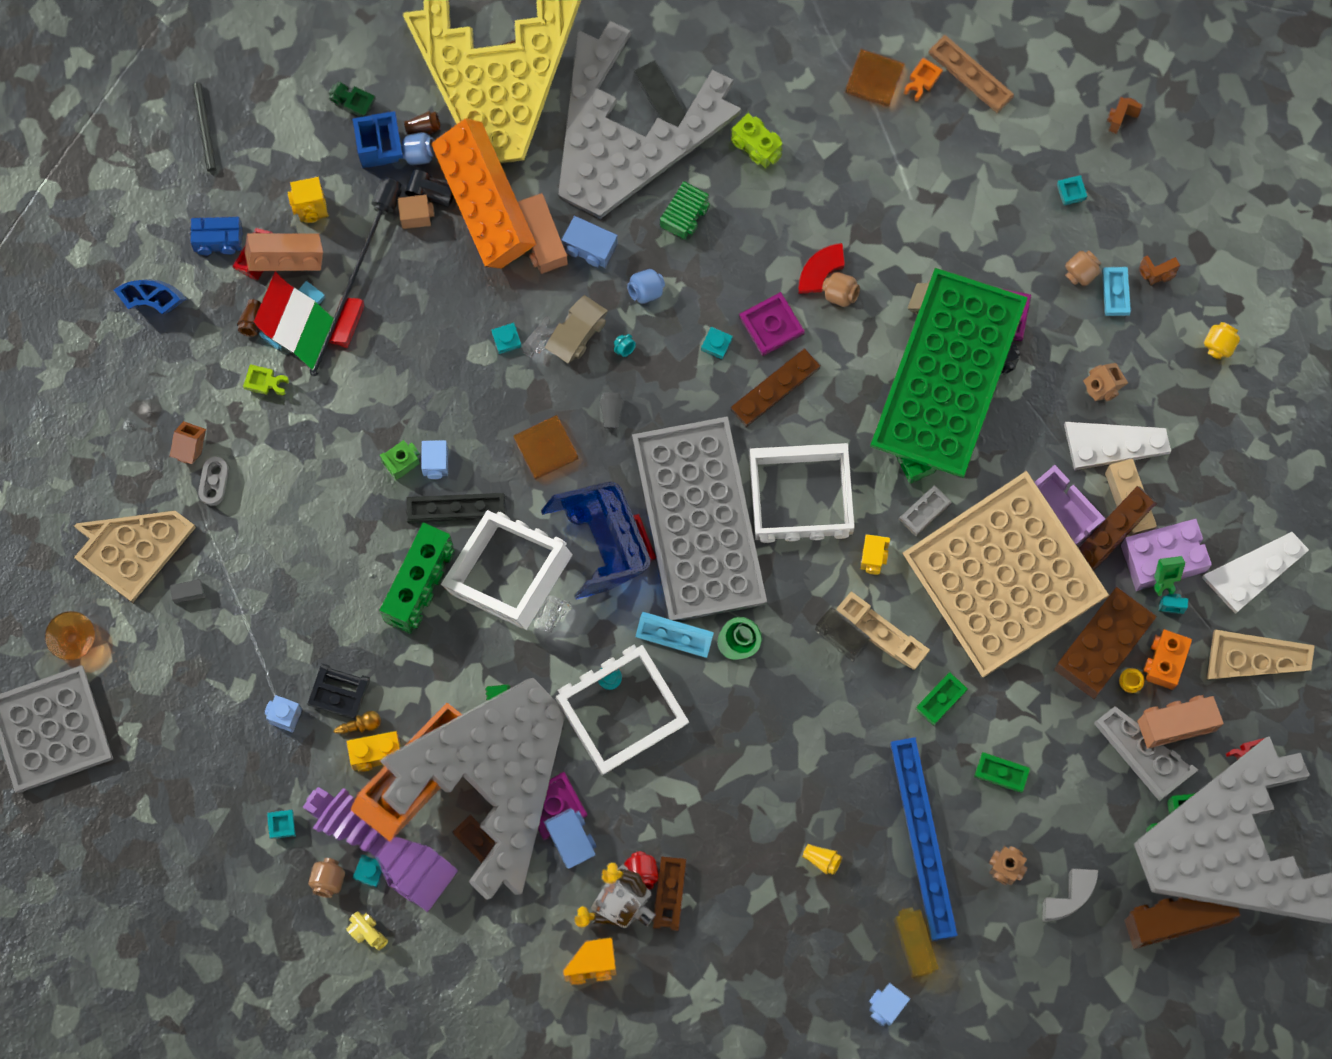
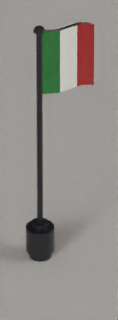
[254,177,402,376]

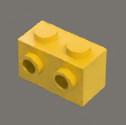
[287,177,329,223]
[347,731,401,772]

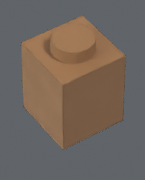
[398,195,434,229]

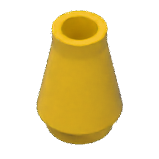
[802,844,842,875]

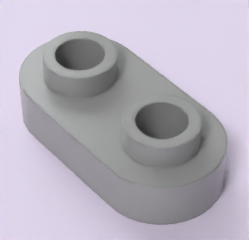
[198,457,229,506]

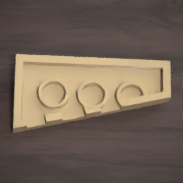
[1207,630,1315,679]

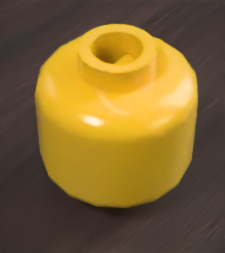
[1204,322,1240,360]

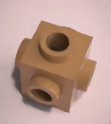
[1083,363,1128,401]
[989,846,1027,885]

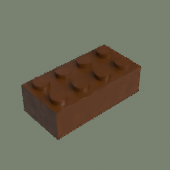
[1054,587,1157,699]
[1124,897,1241,949]

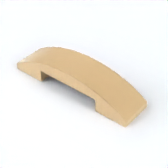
[836,591,930,670]

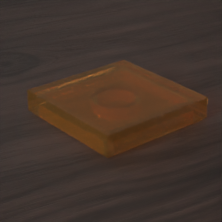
[845,49,905,107]
[513,415,579,480]

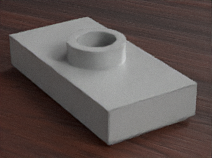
[899,485,952,537]

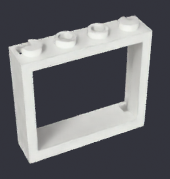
[749,443,854,543]
[441,510,573,630]
[555,644,689,775]

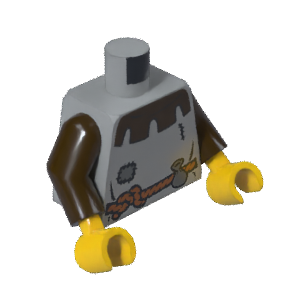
[575,863,656,928]

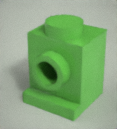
[380,440,420,481]

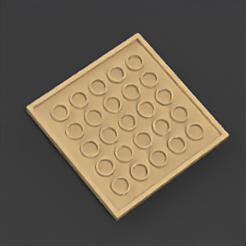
[902,471,1110,678]

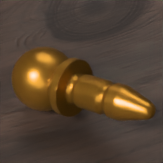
[333,711,381,734]

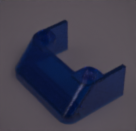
[541,481,650,600]

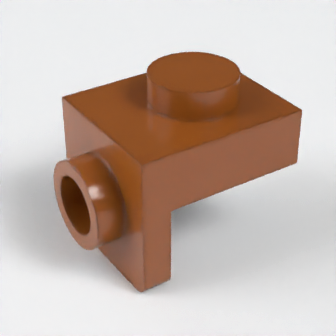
[1107,97,1143,134]
[1139,255,1180,285]

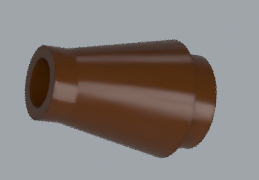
[404,110,441,135]
[237,299,261,337]

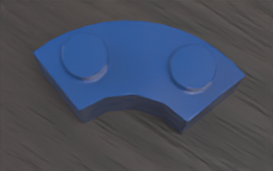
[114,279,187,314]

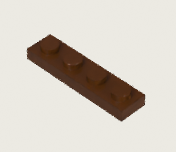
[731,348,820,427]
[1078,486,1157,571]

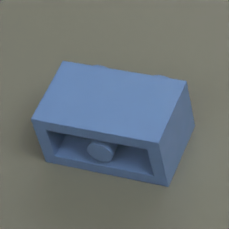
[562,216,618,268]
[544,808,597,869]

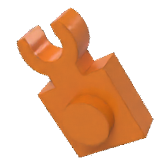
[904,58,943,102]

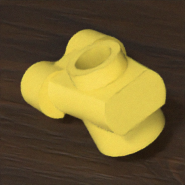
[346,911,388,950]

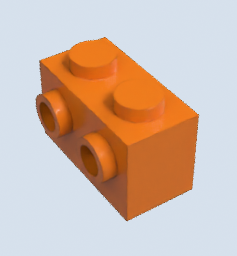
[1143,629,1192,690]

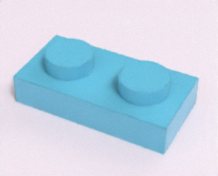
[1102,267,1131,316]

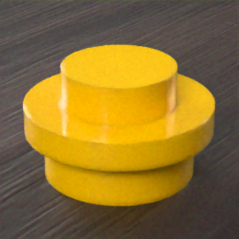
[1119,668,1145,693]

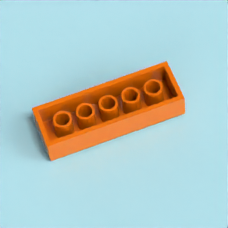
[431,118,536,269]
[350,703,463,842]

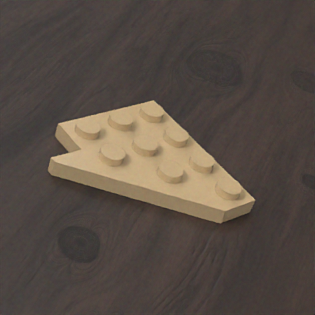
[74,511,196,603]

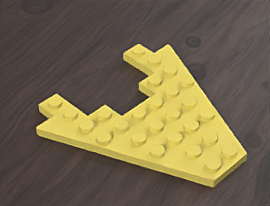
[403,0,581,163]

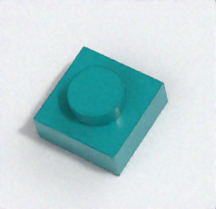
[1057,175,1088,206]
[491,323,522,354]
[701,327,733,360]
[1159,593,1188,614]
[267,810,296,839]
[353,854,383,888]

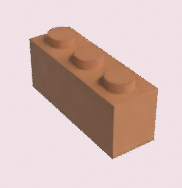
[518,193,568,274]
[245,234,323,271]
[1137,695,1224,749]

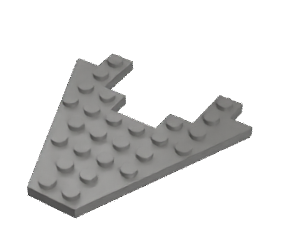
[381,678,565,899]
[1134,736,1332,924]

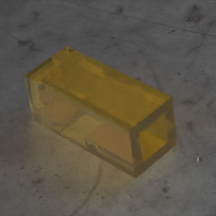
[894,907,939,979]

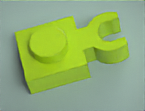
[243,364,289,396]

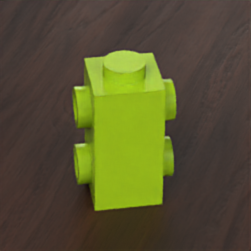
[731,113,783,168]

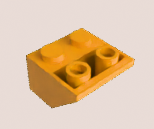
[563,938,616,985]

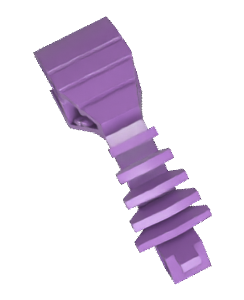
[303,787,458,912]

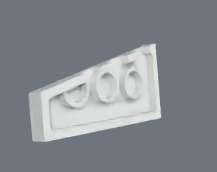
[1064,422,1171,470]
[1202,532,1309,614]

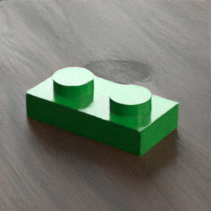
[915,672,968,726]
[974,752,1030,793]

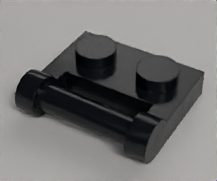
[307,663,370,720]

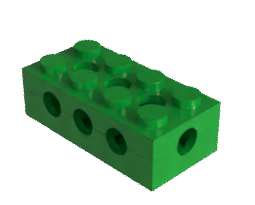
[379,522,455,634]

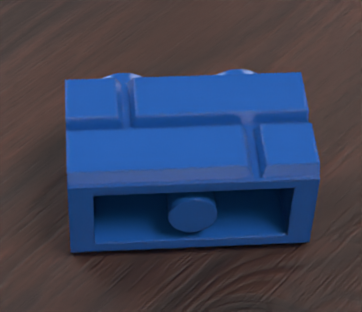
[191,217,242,255]

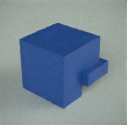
[353,111,403,168]

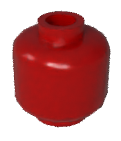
[624,851,659,890]

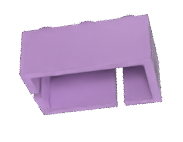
[1035,465,1105,547]
[1121,519,1212,591]

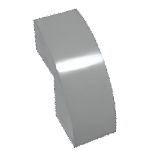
[1042,869,1098,922]

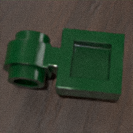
[328,82,376,117]

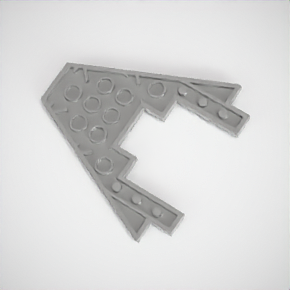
[558,21,741,219]

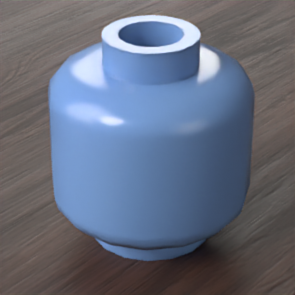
[401,133,436,166]
[627,269,665,304]

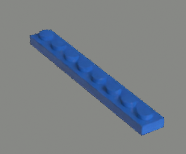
[890,737,957,941]

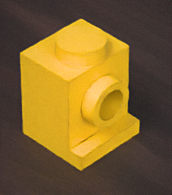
[861,535,890,575]

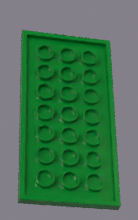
[870,268,1028,478]

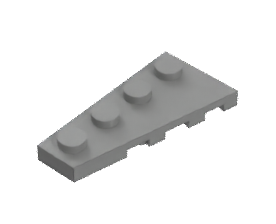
[1094,707,1198,801]

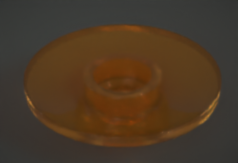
[45,611,95,660]

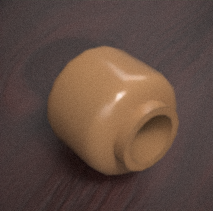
[1065,250,1101,286]
[822,272,860,307]
[309,858,345,898]

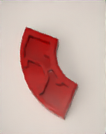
[798,243,845,294]

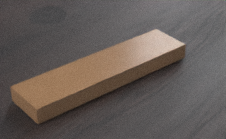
[928,35,1014,114]

